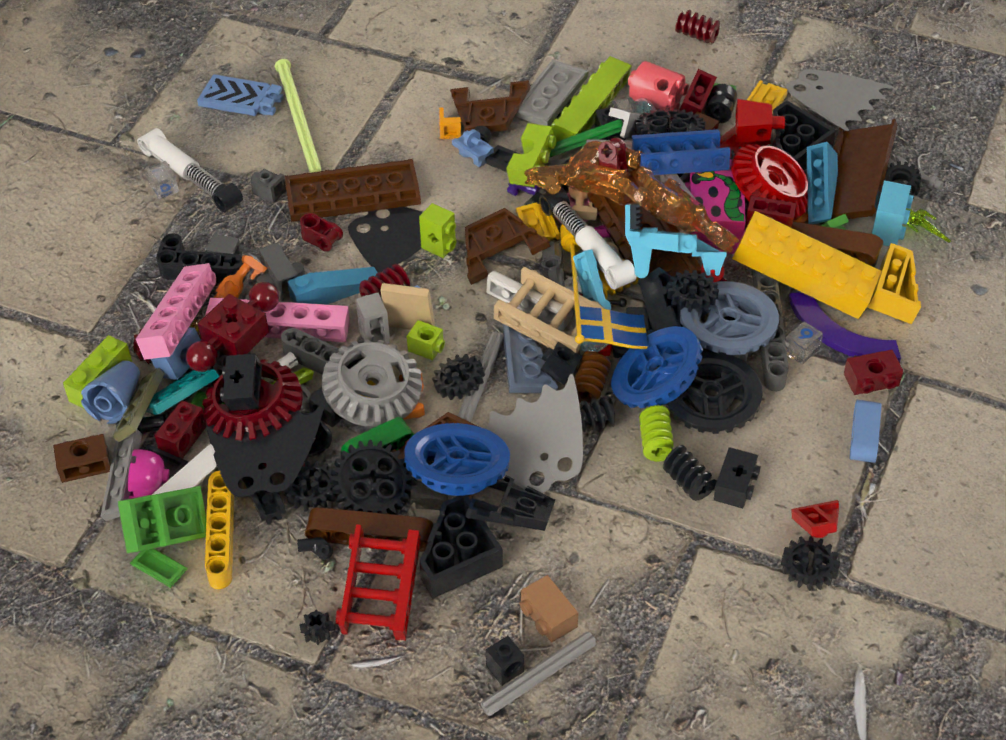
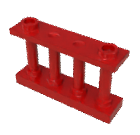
[336,524,421,641]

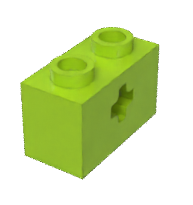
[419,203,457,258]

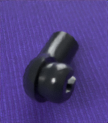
[297,537,333,560]

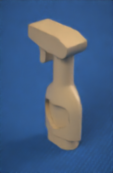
[569,175,597,220]

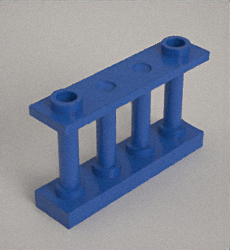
[632,129,730,176]

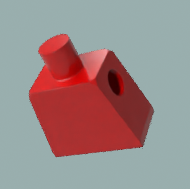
[735,99,785,143]

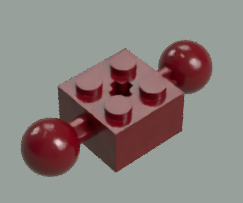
[186,282,279,372]

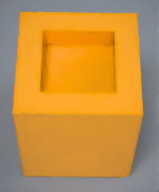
[439,107,461,139]

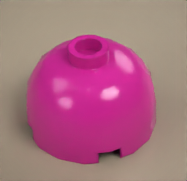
[128,449,169,499]

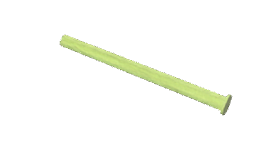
[275,59,321,173]

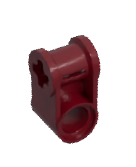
[598,138,628,182]
[300,213,344,252]

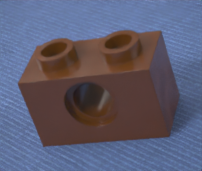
[53,434,111,483]

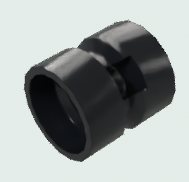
[705,84,737,123]

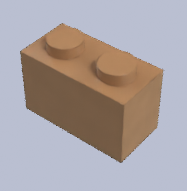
[519,575,578,643]

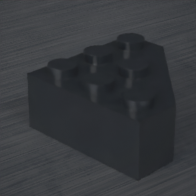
[771,100,836,171]
[419,495,503,599]

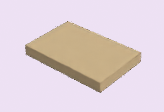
[380,283,435,329]

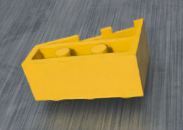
[867,243,921,324]

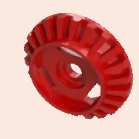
[731,144,808,220]

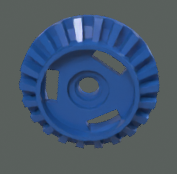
[611,326,703,408]
[404,423,510,496]

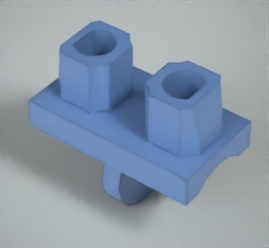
[452,129,494,167]

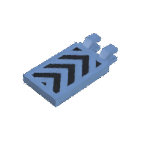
[197,74,284,116]

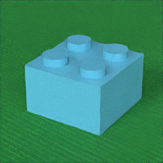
[872,180,913,246]

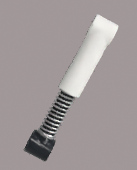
[137,128,243,212]
[539,188,637,290]

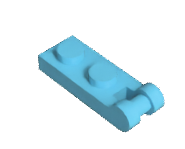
[573,249,611,310]

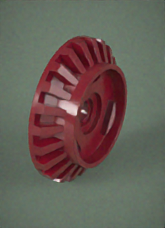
[203,359,303,440]

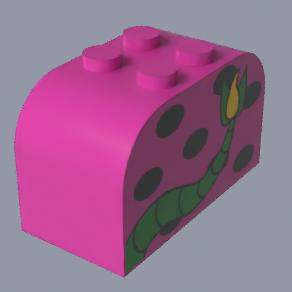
[685,159,745,254]

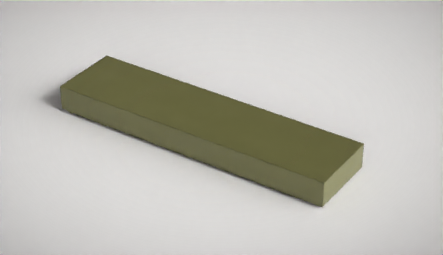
[113,368,165,442]

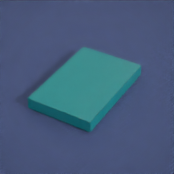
[146,369,219,415]

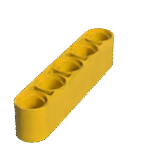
[205,471,234,589]

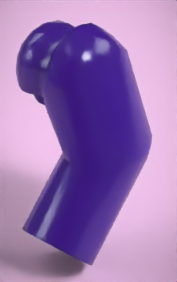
[507,183,540,196]

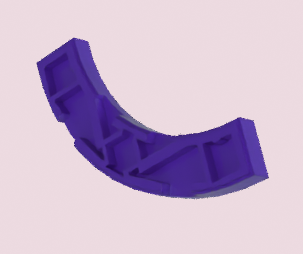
[789,292,901,363]

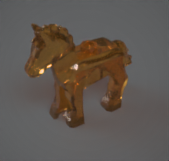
[524,141,643,205]
[614,166,739,253]

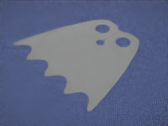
[785,69,894,131]
[485,374,583,493]

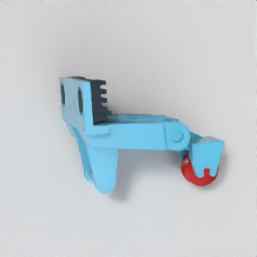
[625,204,727,282]

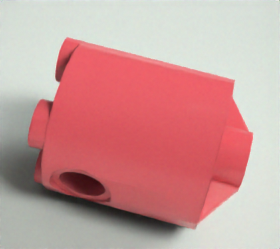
[628,61,689,111]

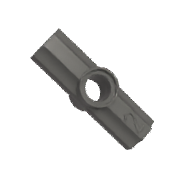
[541,241,566,287]

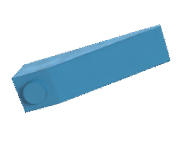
[807,142,838,225]
[287,267,378,305]

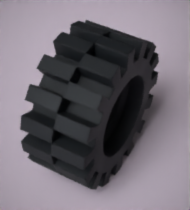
[885,161,921,199]

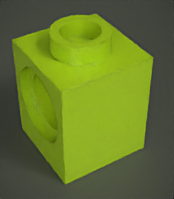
[407,320,445,361]

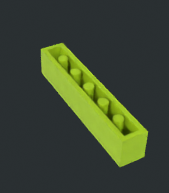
[552,56,632,142]

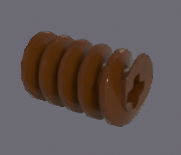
[575,351,612,403]

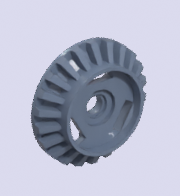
[680,281,779,355]

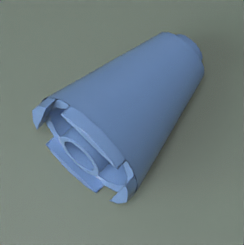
[81,361,140,424]

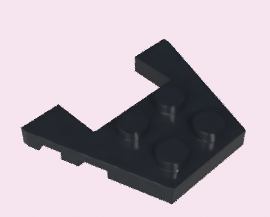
[466,475,555,531]

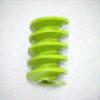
[639,405,674,462]

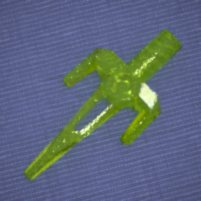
[906,208,951,243]

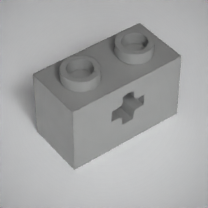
[356,293,390,345]

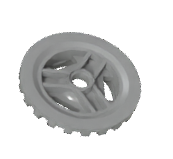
[322,339,422,427]

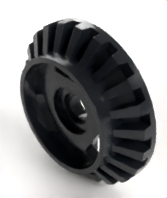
[666,351,763,434]

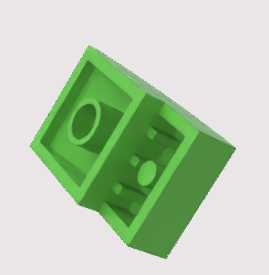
[118,486,207,553]

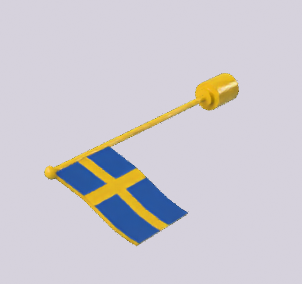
[560,224,648,349]

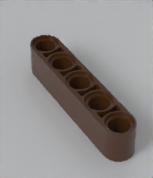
[792,222,884,265]
[305,507,434,552]

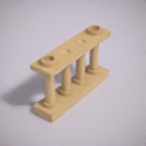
[494,267,605,355]

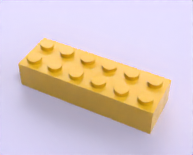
[732,211,882,319]

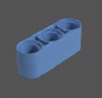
[849,399,882,463]

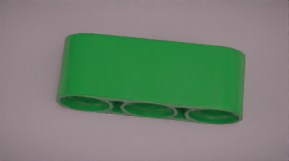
[341,417,414,471]

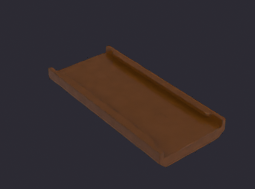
[826,119,898,222]
[284,159,421,222]
[587,169,701,286]

